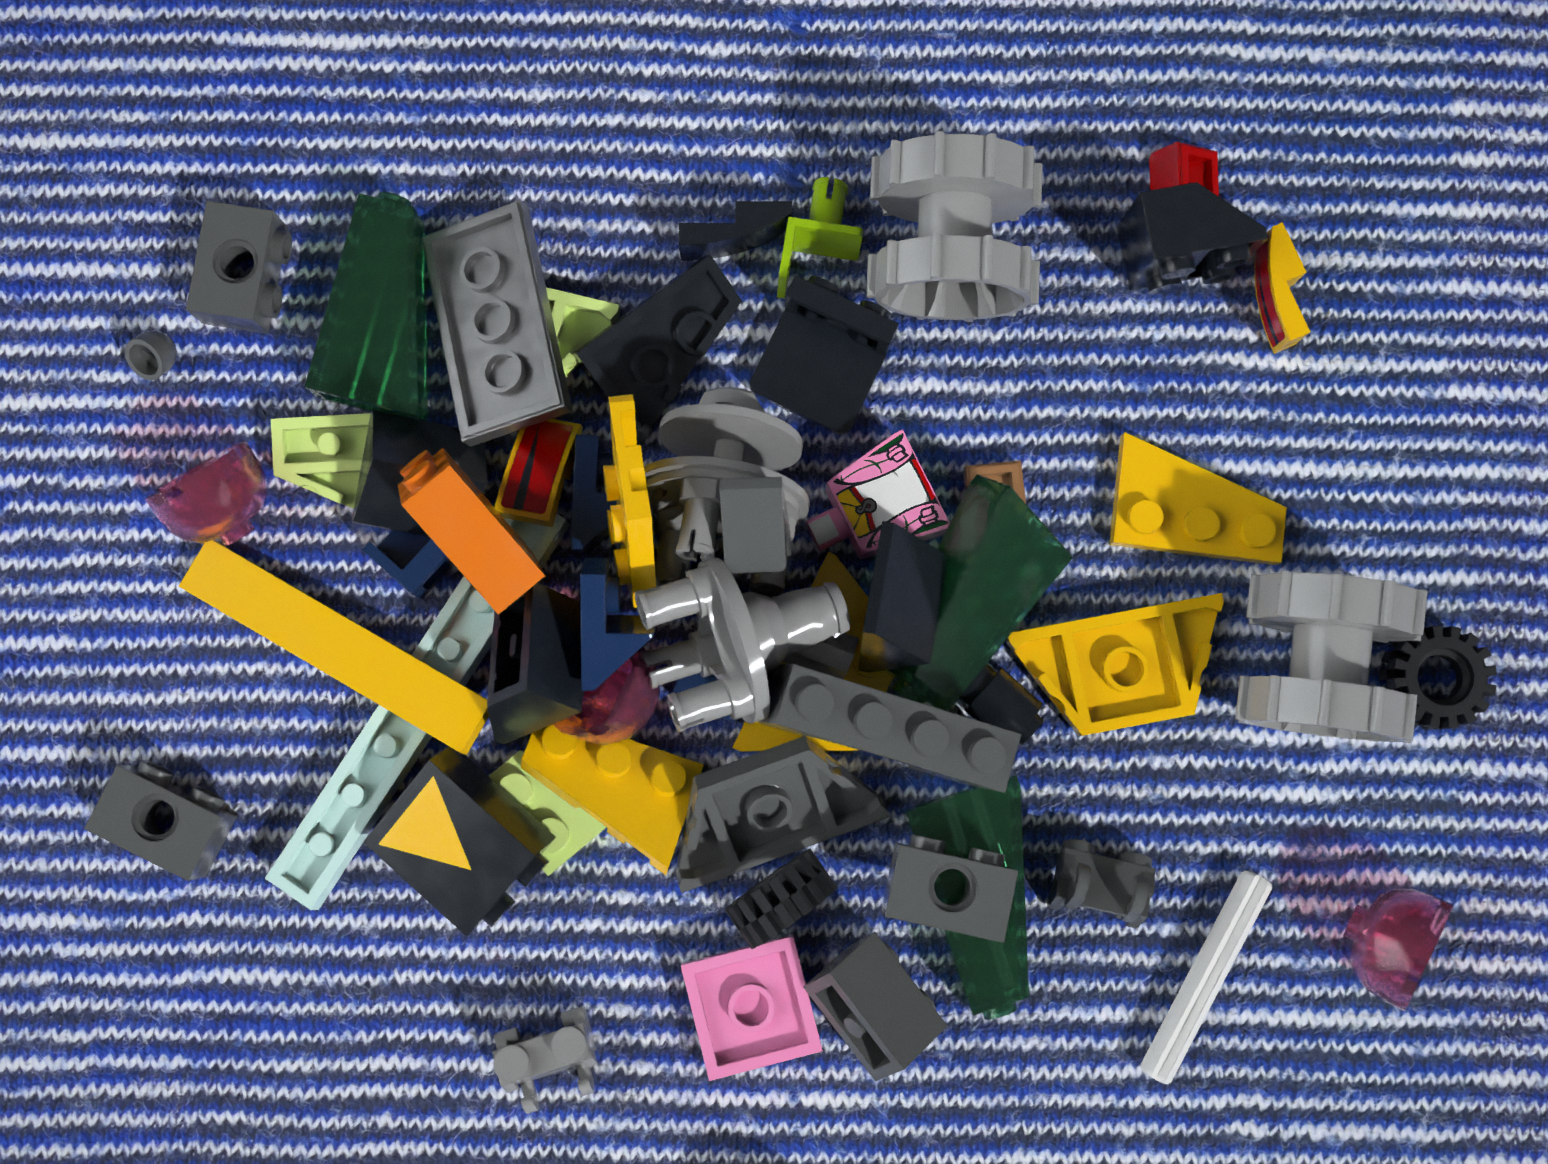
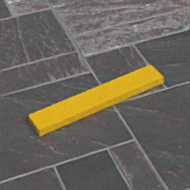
[179,538,489,755]

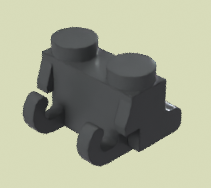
[1047,839,1155,929]

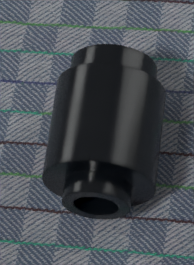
[957,662,1044,745]

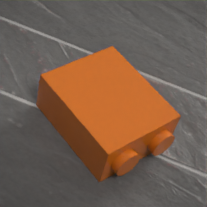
[398,448,545,615]

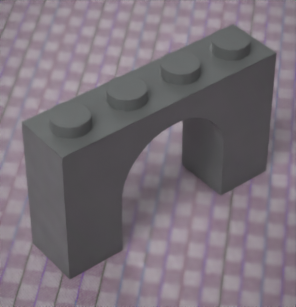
[757,664,1021,793]

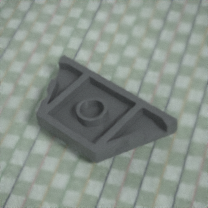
[675,736,889,893]

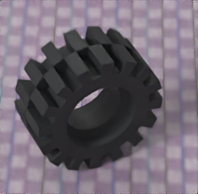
[1378,625,1497,730]
[725,848,837,949]

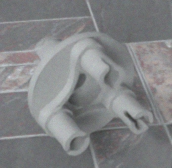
[635,557,850,732]

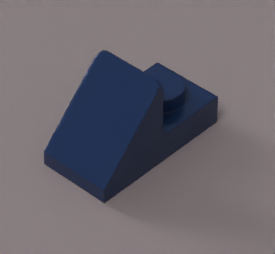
[570,435,617,556]
[580,558,656,691]

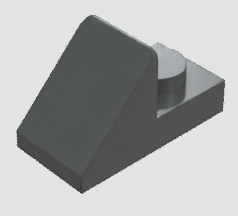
[719,477,791,574]

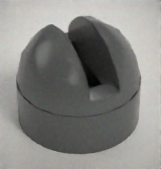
[125,330,177,380]

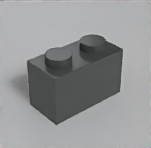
[803,932,948,1081]

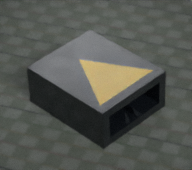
[363,747,556,937]

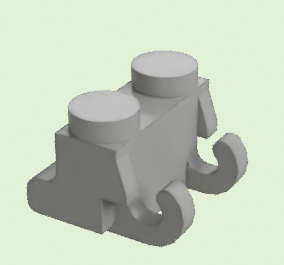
[492,1006,598,1114]

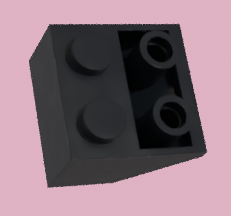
[1117,182,1268,294]
[487,583,584,744]

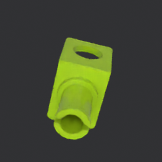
[777,177,863,299]

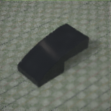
[679,201,792,261]

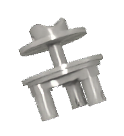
[644,387,809,595]

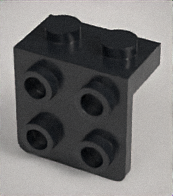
[750,275,899,435]

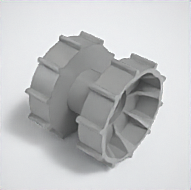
[866,131,1042,322]
[1235,571,1428,743]

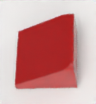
[1149,142,1219,196]

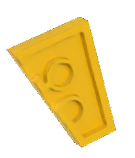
[1109,432,1287,565]
[521,718,704,875]

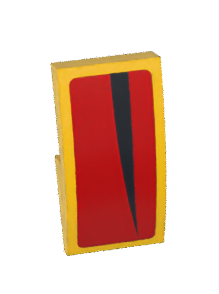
[1254,222,1310,354]
[495,419,583,527]

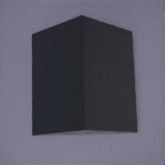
[351,410,488,537]
[858,521,948,673]

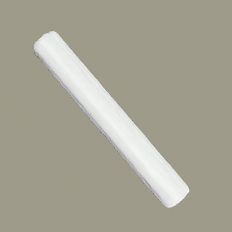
[1141,870,1272,1085]

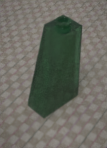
[304,192,428,421]
[885,474,1073,711]
[902,775,1029,1020]

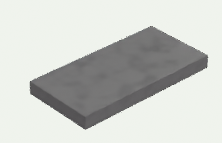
[421,200,573,446]

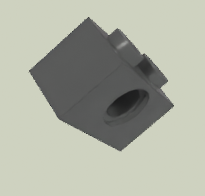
[186,201,292,334]
[84,760,238,881]
[881,834,1018,943]

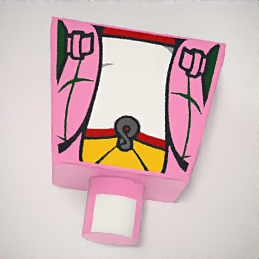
[806,429,951,559]

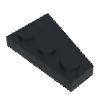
[572,254,742,445]

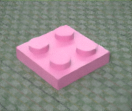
[681,934,823,1081]

